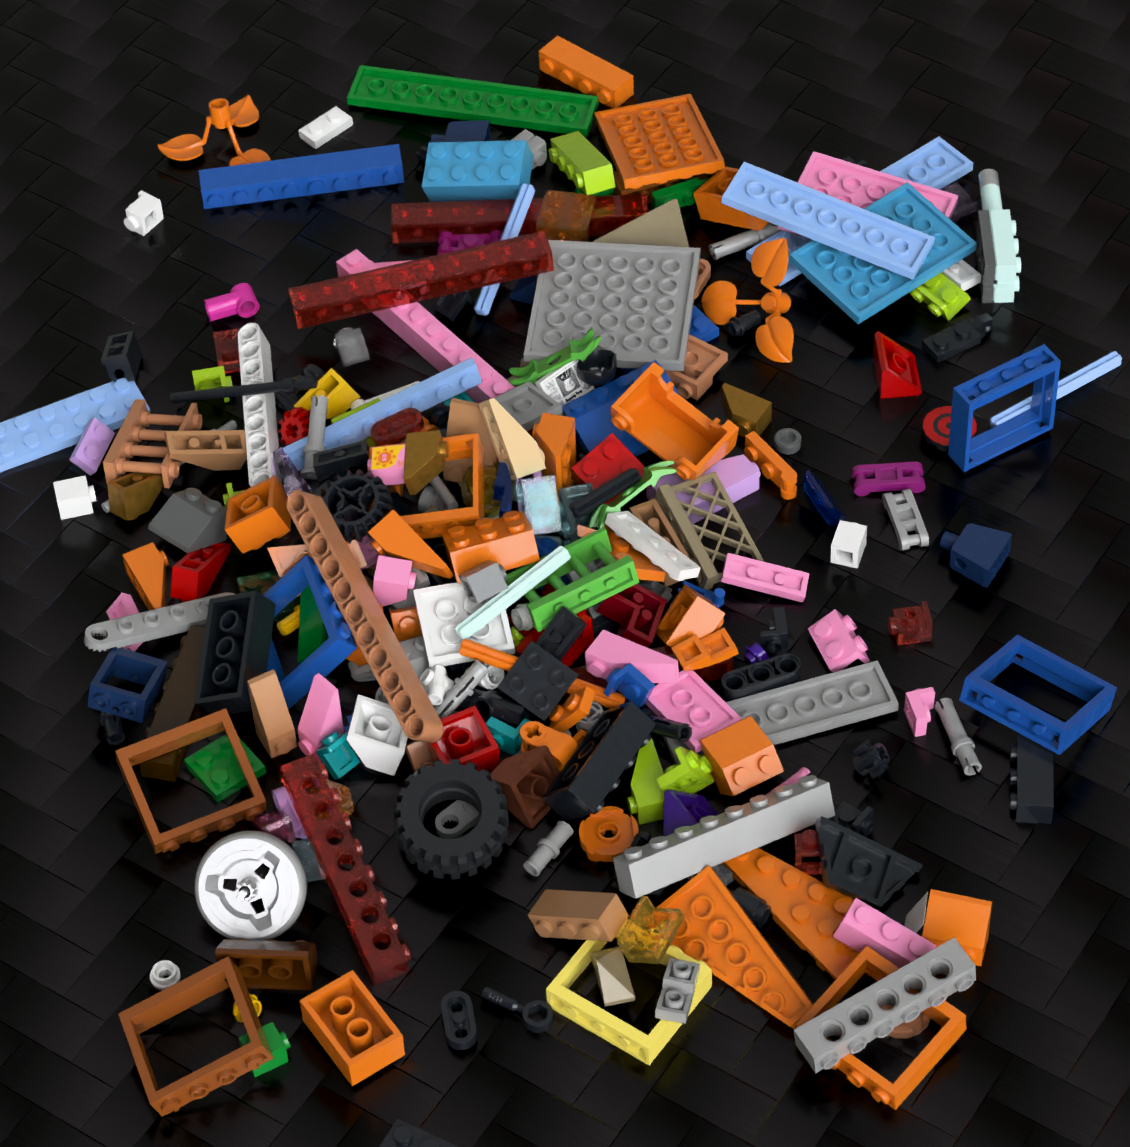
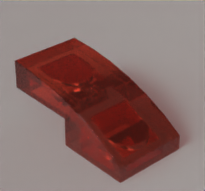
[213,328,240,374]

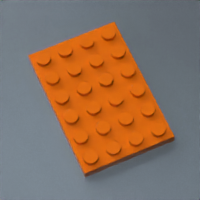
[594,94,725,189]

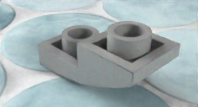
[655,958,700,1024]

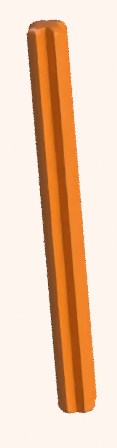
[459,639,625,708]

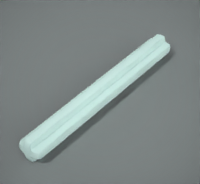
[455,546,571,640]

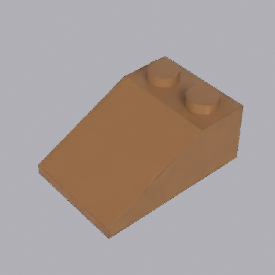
[443,398,503,491]

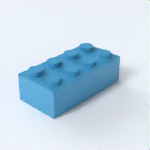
[422,140,534,202]

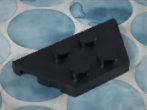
[816,816,923,909]

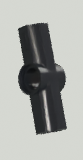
[446,682,531,728]

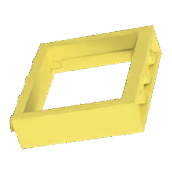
[546,919,712,1065]

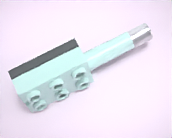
[976,169,1021,303]

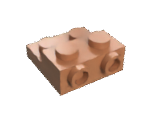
[664,334,728,400]

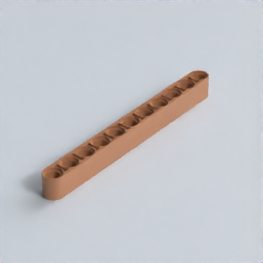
[287,490,443,743]

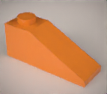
[368,510,454,579]
[122,542,169,611]

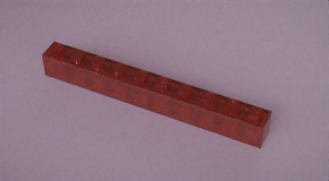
[391,194,648,244]
[288,231,554,329]

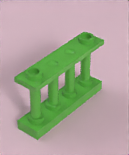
[505,527,639,632]

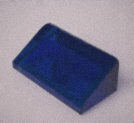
[804,470,846,527]

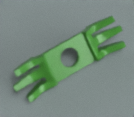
[508,328,601,386]
[588,460,677,529]

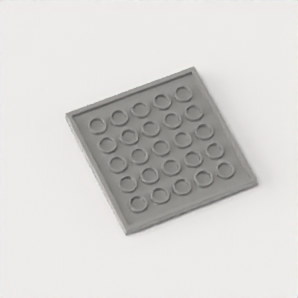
[524,240,701,371]

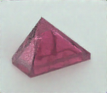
[251,809,297,845]

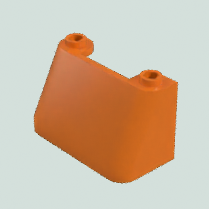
[610,362,739,480]

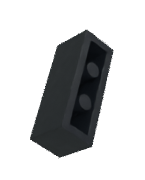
[1010,733,1054,824]

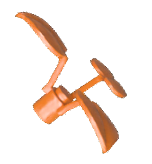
[158,95,271,166]
[701,238,794,363]

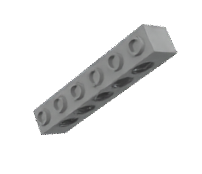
[794,937,976,1073]

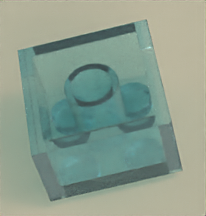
[513,474,562,535]

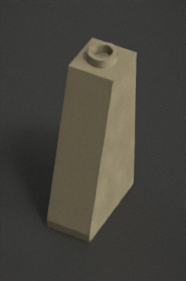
[593,199,689,247]

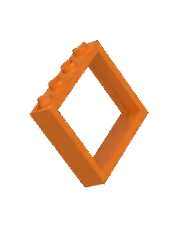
[368,433,485,540]
[796,946,966,1110]

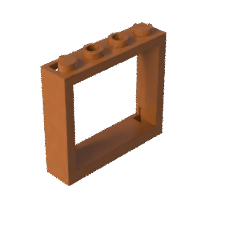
[115,708,266,854]
[119,956,274,1117]

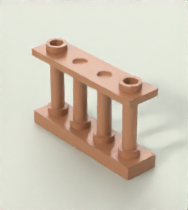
[103,399,202,489]

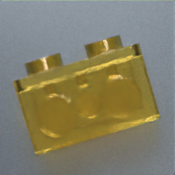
[617,896,685,964]

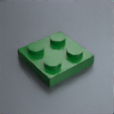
[184,734,266,803]

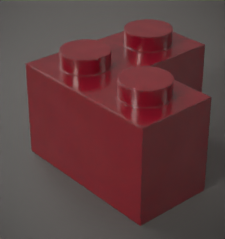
[596,584,667,648]

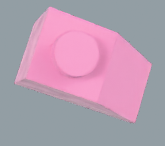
[373,555,417,607]

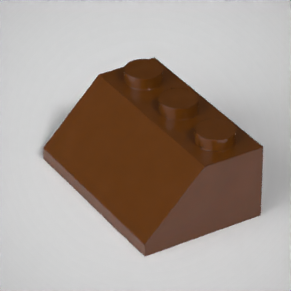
[215,938,318,990]

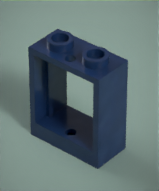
[87,647,168,723]

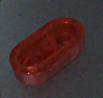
[370,408,424,446]

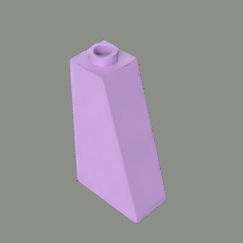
[646,454,761,524]

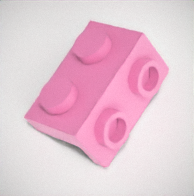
[808,609,870,672]

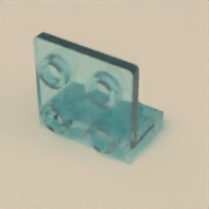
[555,483,595,547]

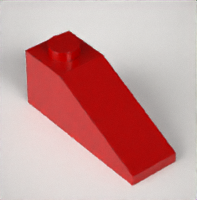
[170,542,231,602]

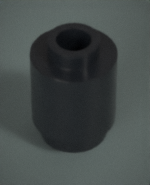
[730,887,771,928]

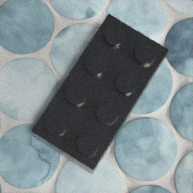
[195,590,276,715]
[541,701,656,822]

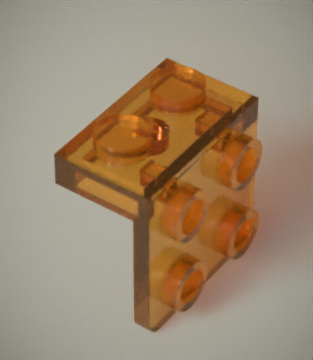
[536,190,596,242]

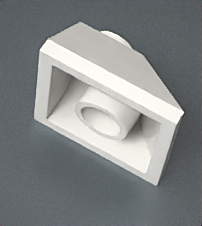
[346,694,408,776]

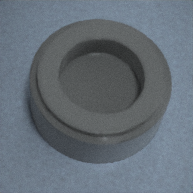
[774,428,801,455]

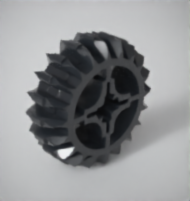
[320,469,393,544]

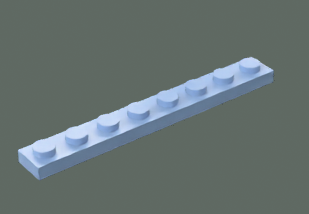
[276,358,482,476]

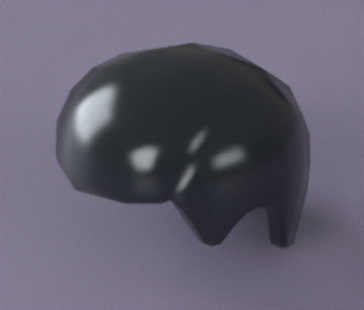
[576,349,617,386]

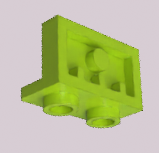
[909,273,971,321]
[657,746,715,794]

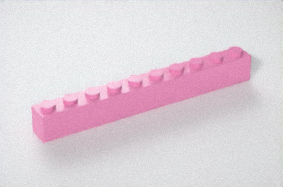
[336,249,515,403]

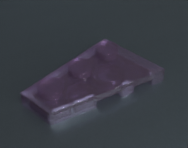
[273,447,313,496]

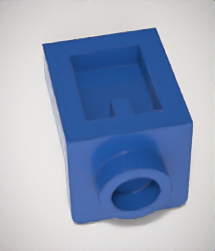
[604,663,656,708]

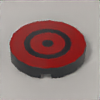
[922,406,977,452]

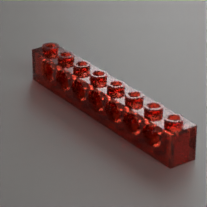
[280,754,411,985]

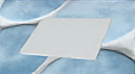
[904,891,928,933]

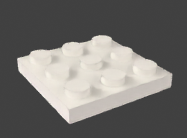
[413,582,515,669]

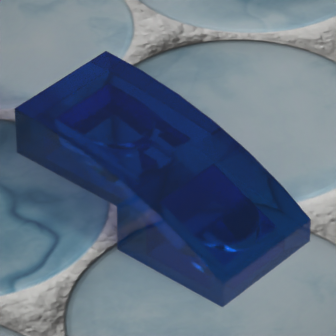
[493,462,513,518]

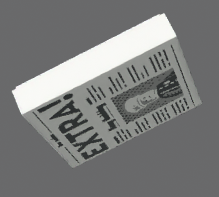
[535,359,595,416]

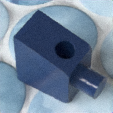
[430,120,491,143]
[940,523,1012,588]

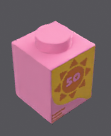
[367,444,406,485]

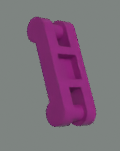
[437,230,503,260]
[851,462,926,496]

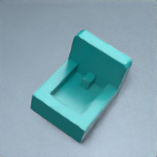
[485,716,530,756]
[315,731,360,780]

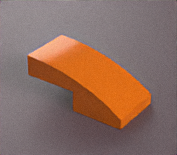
[671,627,739,671]

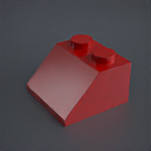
[426,706,500,773]

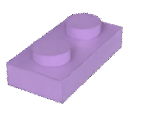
[69,417,115,476]

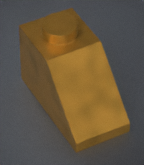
[722,383,772,437]
[404,430,449,495]
[107,472,164,520]

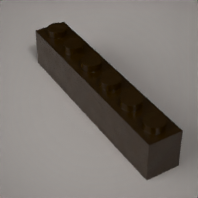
[139,625,206,782]

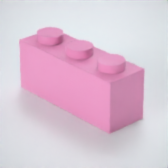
[832,898,937,968]

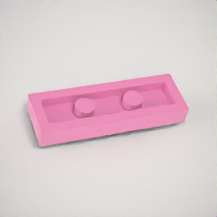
[721,553,809,602]

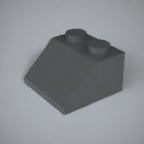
[148,488,227,553]

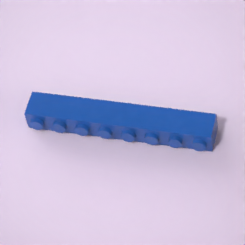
[199,144,404,209]

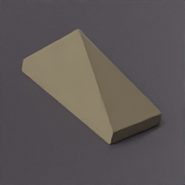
[591,946,635,1007]

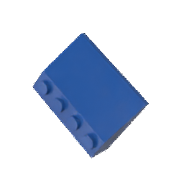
[562,360,680,457]

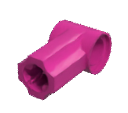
[204,283,260,321]

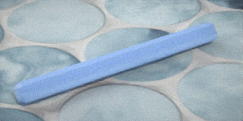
[474,183,535,316]
[990,351,1122,428]

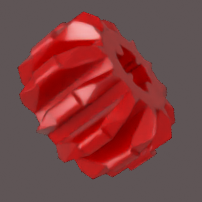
[277,407,310,446]

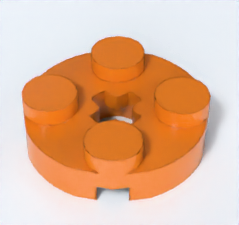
[579,806,639,862]

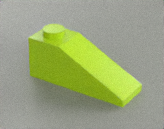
[627,737,666,825]

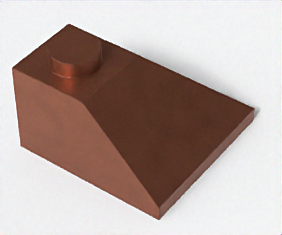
[491,745,560,829]

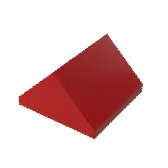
[873,331,922,399]

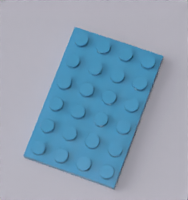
[789,182,977,324]

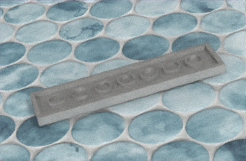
[663,660,899,764]

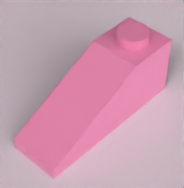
[585,630,679,684]
[298,673,344,763]

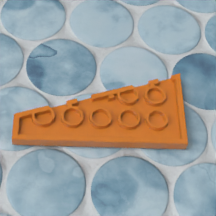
[720,848,860,981]
[638,865,814,1029]

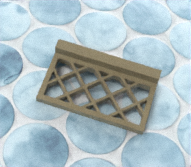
[654,472,764,590]

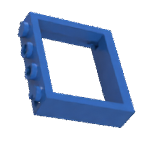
[948,344,1061,472]
[263,555,357,710]
[959,635,1117,755]

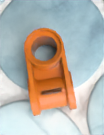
[520,721,578,771]

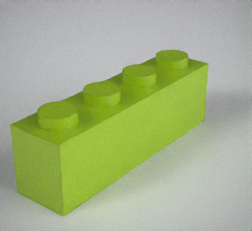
[549,131,616,195]

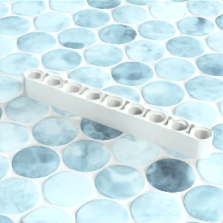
[238,323,282,487]

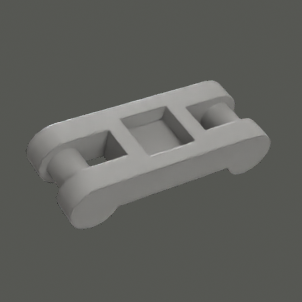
[882,489,929,551]

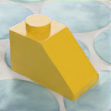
[294,368,360,419]

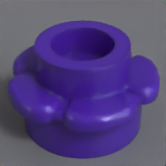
[743,642,769,665]

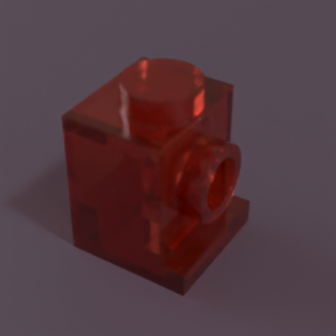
[888,601,933,645]
[793,830,822,874]

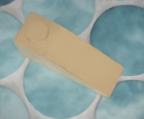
[479,398,546,482]

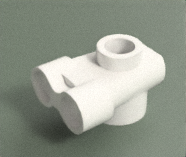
[419,664,454,705]

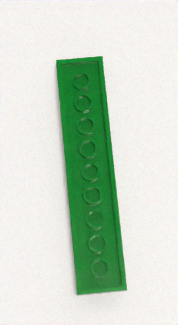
[347,65,599,137]

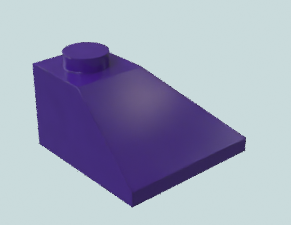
[663,790,719,836]

